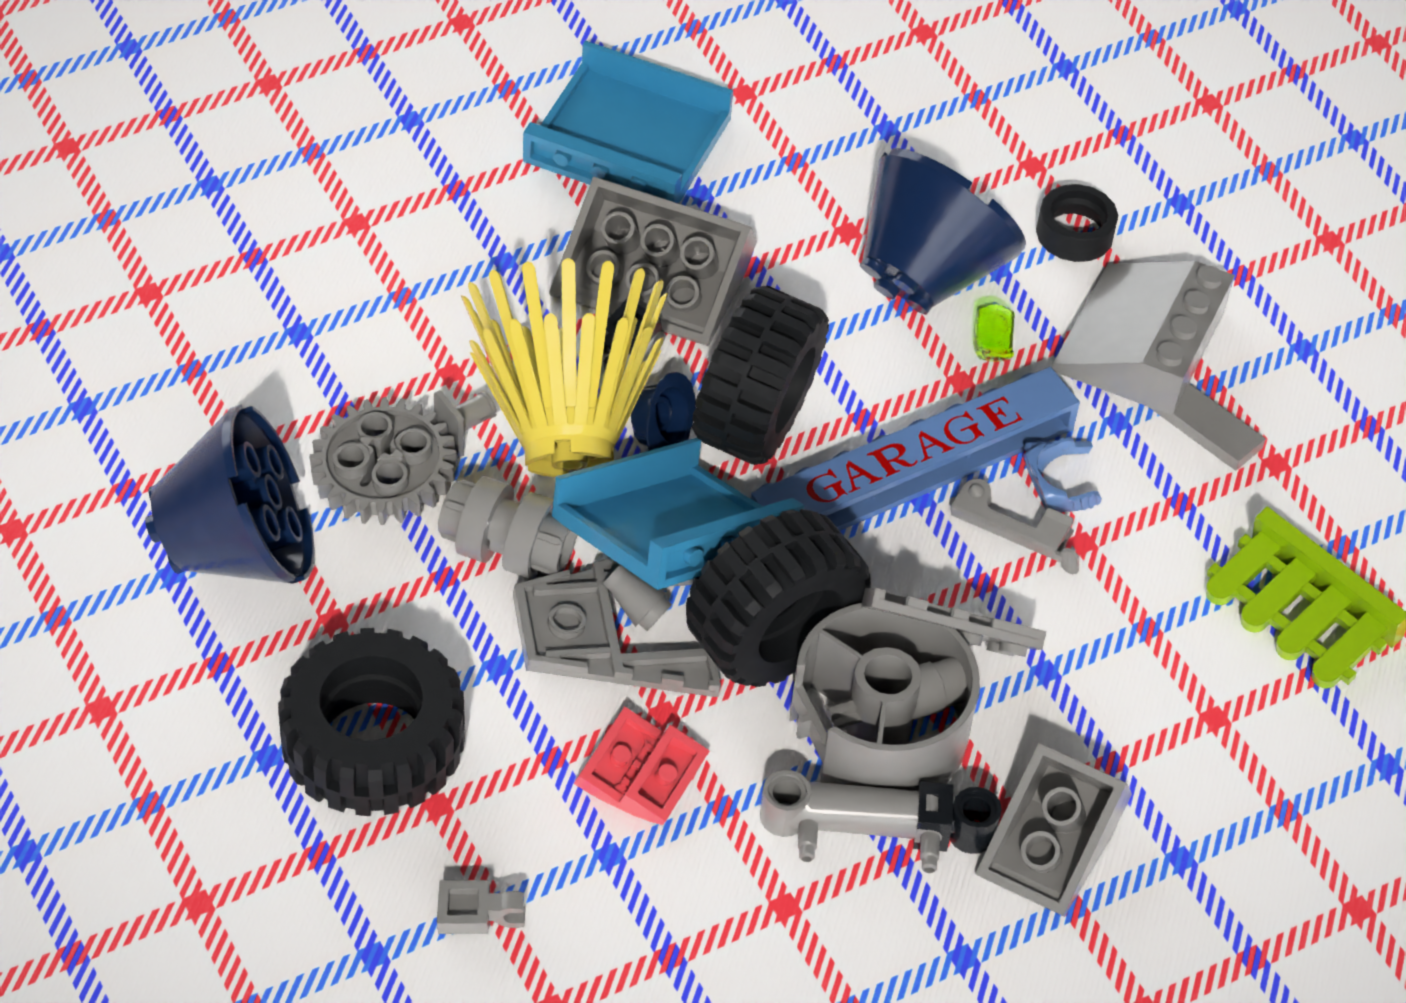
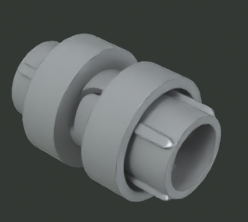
[438,476,577,579]

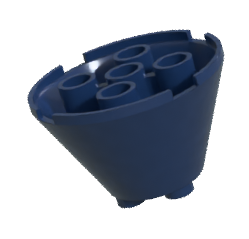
[860,148,1026,315]
[145,404,315,584]

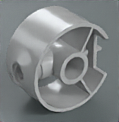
[789,603,980,791]

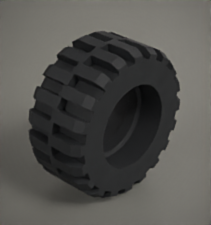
[692,285,829,465]
[686,509,871,687]
[278,628,465,816]

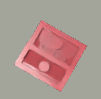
[574,706,710,825]

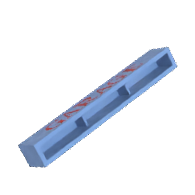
[750,366,1080,531]

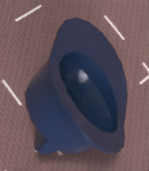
[631,372,696,451]

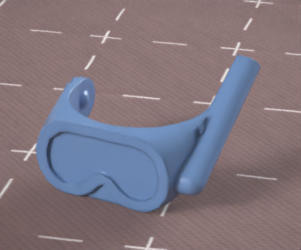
[1023,436,1102,513]

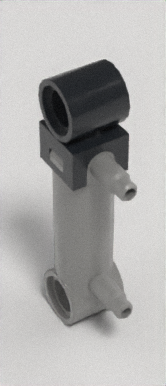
[760,770,1002,873]

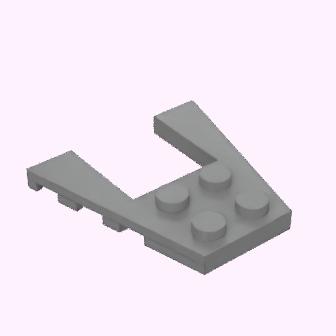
[513,558,721,697]
[861,588,1047,657]

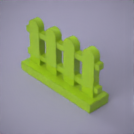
[1206,506,1406,689]

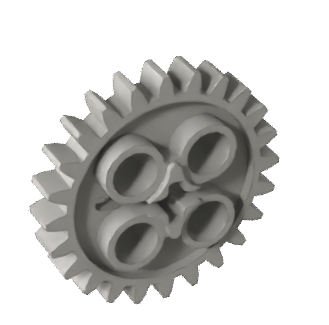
[309,397,457,525]

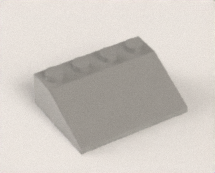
[549,177,757,347]
[1051,261,1235,416]

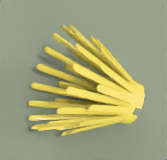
[461,258,668,477]

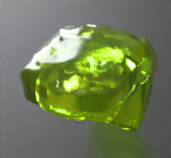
[973,302,1015,363]

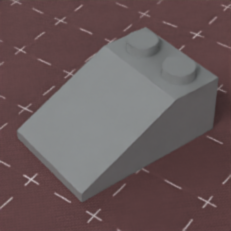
[975,743,1132,917]

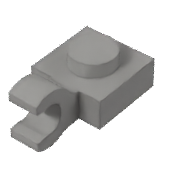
[437,880,525,934]

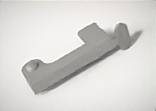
[951,479,1079,575]

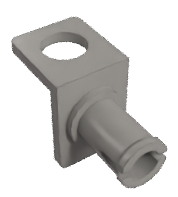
[434,390,497,459]

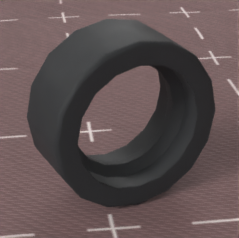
[1036,184,1119,262]

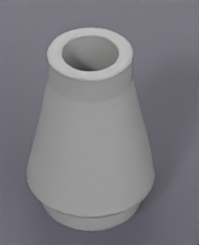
[603,565,672,631]

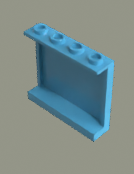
[523,41,733,204]
[552,438,805,590]

